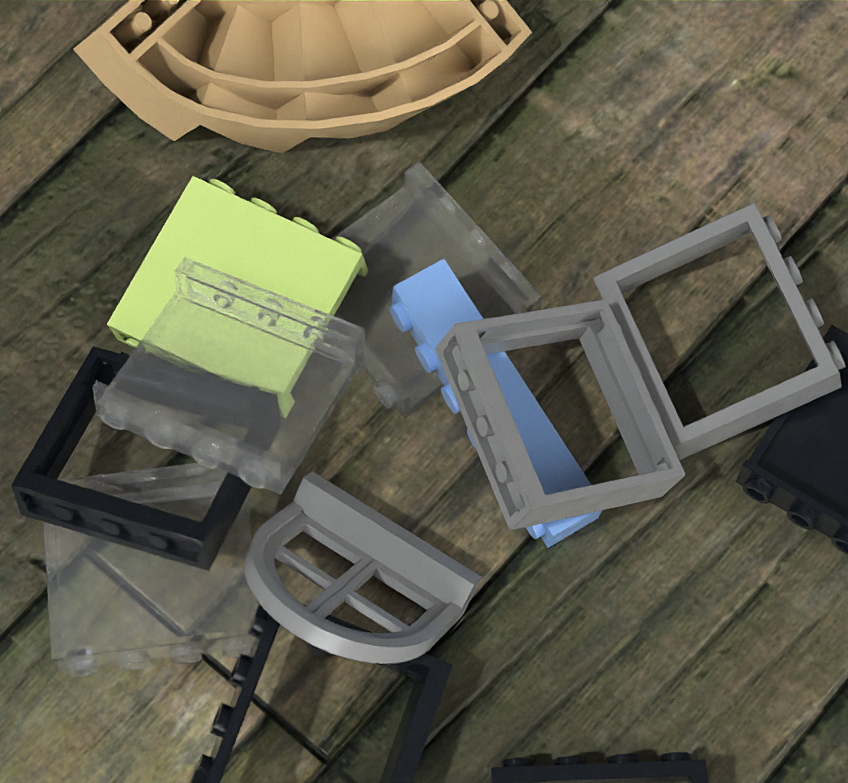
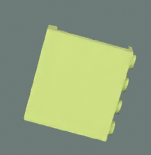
[107,176,368,421]

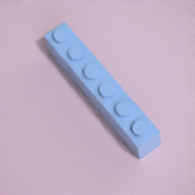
[389,258,602,548]

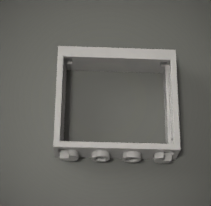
[593,203,846,460]
[435,299,686,531]

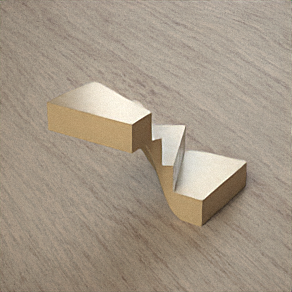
[73,0,532,154]

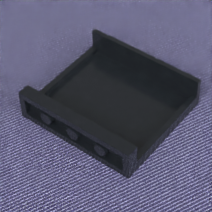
[736,325,848,555]

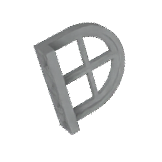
[244,471,482,664]

